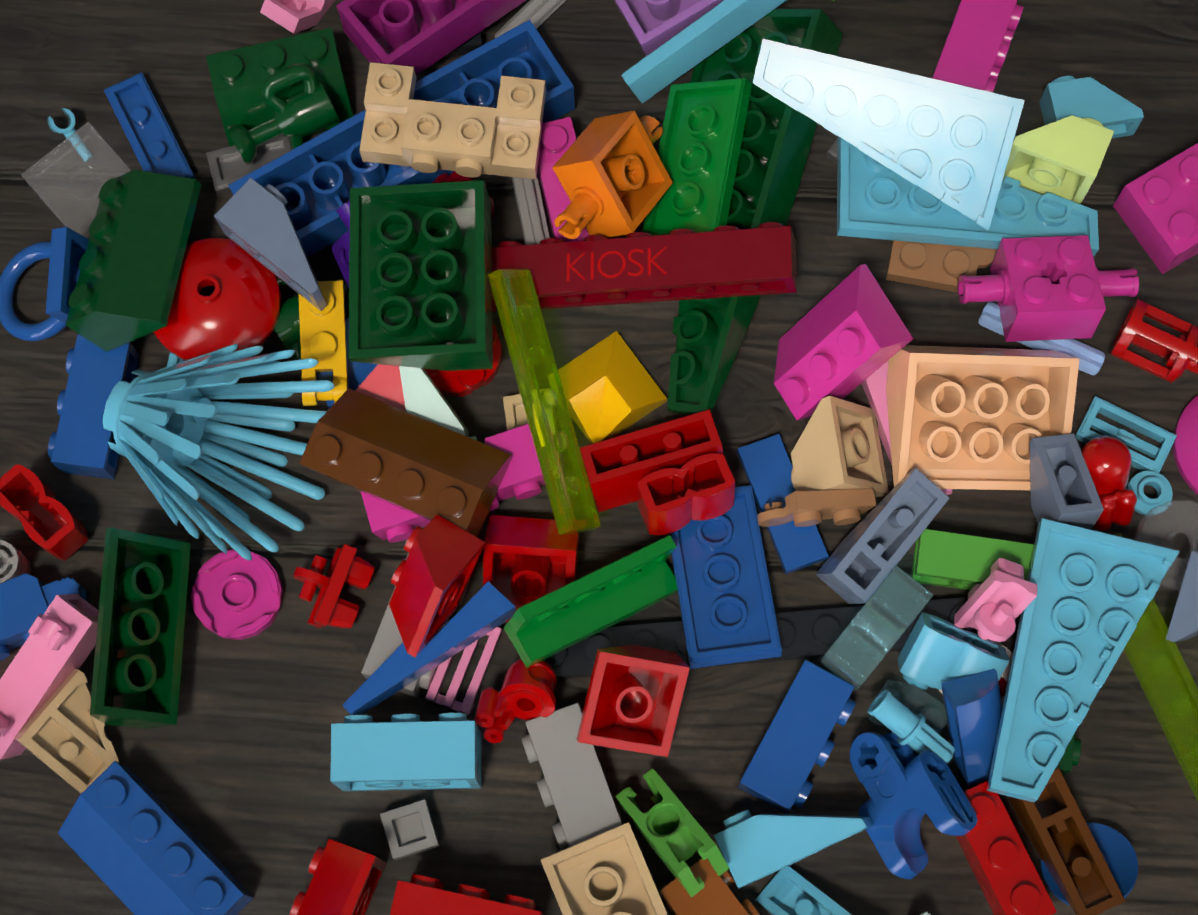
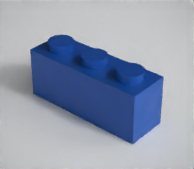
[48,335,140,480]
[737,660,857,814]

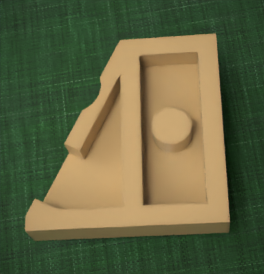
[14,669,119,794]

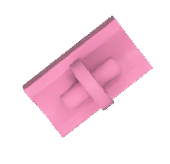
[954,558,1037,642]

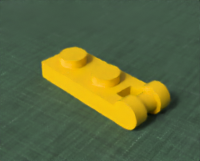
[299,280,348,406]

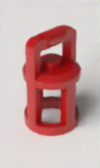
[1109,299,1198,383]

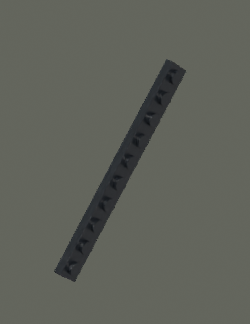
[544,597,978,680]

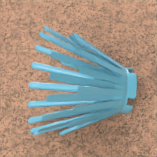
[103,344,334,560]

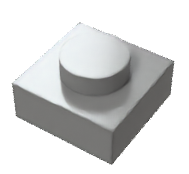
[380,799,440,860]

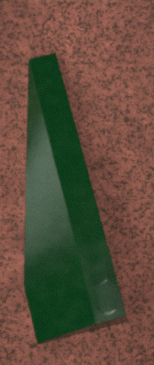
[667,9,843,415]

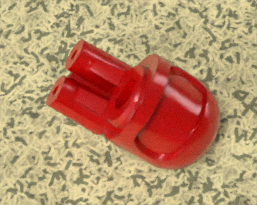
[1082,436,1137,531]
[475,658,557,743]

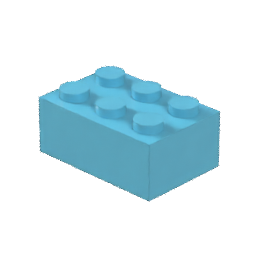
[330,713,482,791]

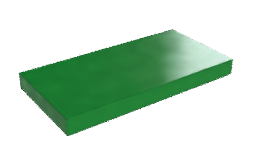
[642,78,752,236]

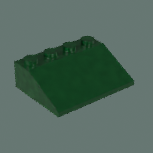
[349,180,493,371]

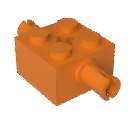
[552,110,673,239]

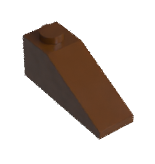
[1008,768,1126,915]

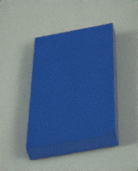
[668,485,782,669]

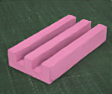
[425,627,503,716]

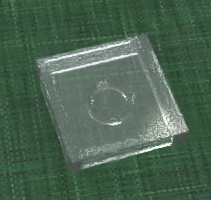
[21,122,131,237]

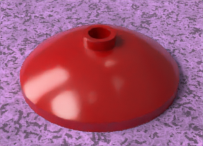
[154,238,281,361]

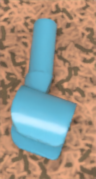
[48,108,94,163]

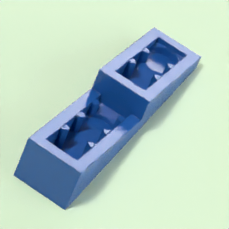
[342,581,516,715]

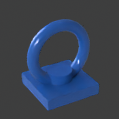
[0,227,89,341]

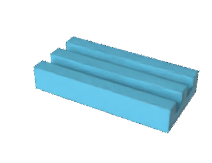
[1075,396,1177,473]

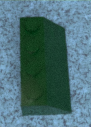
[65,169,202,352]
[90,527,191,729]

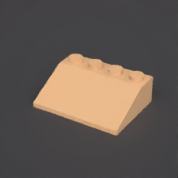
[886,345,1080,490]

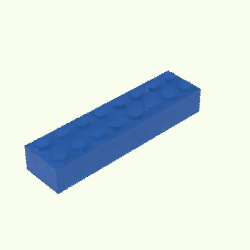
[228,19,575,258]

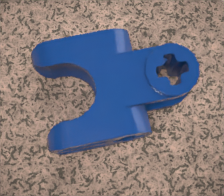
[850,733,978,880]

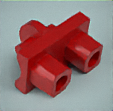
[293,544,375,629]

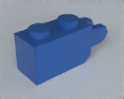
[0,573,90,661]

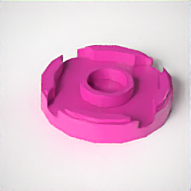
[191,549,284,640]

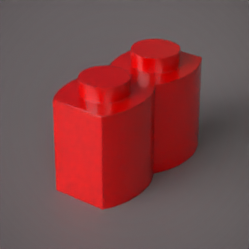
[637,453,735,535]
[0,464,89,561]

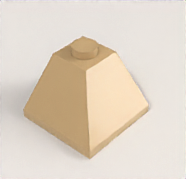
[791,396,889,497]

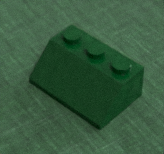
[206,27,353,147]

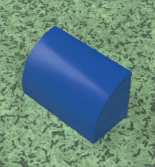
[941,669,1002,785]

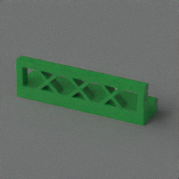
[504,535,677,668]

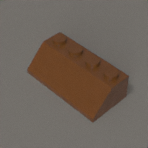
[299,388,512,537]

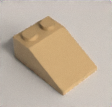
[541,822,668,915]

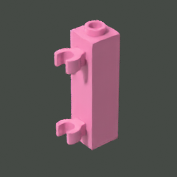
[0,594,99,760]

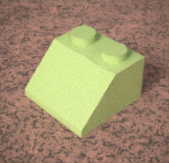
[1003,115,1114,204]

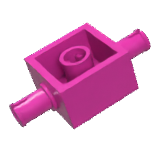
[957,235,1139,342]

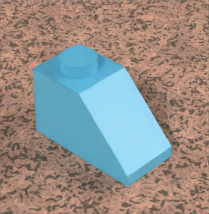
[1039,76,1144,138]

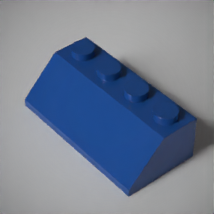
[58,761,254,915]

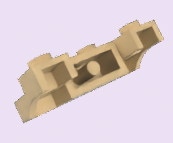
[359,62,546,179]

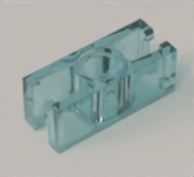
[820,566,933,691]

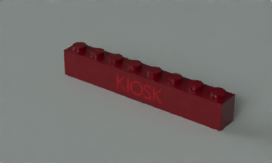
[492,222,797,313]

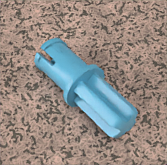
[867,690,955,764]

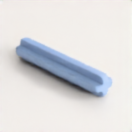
[978,302,1105,375]

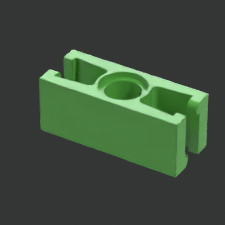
[910,529,1034,591]
[615,768,730,898]

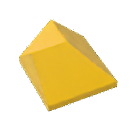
[545,331,667,444]

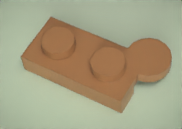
[886,240,997,293]
[757,488,877,527]

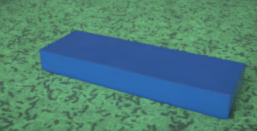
[104,72,196,179]
[737,434,828,575]

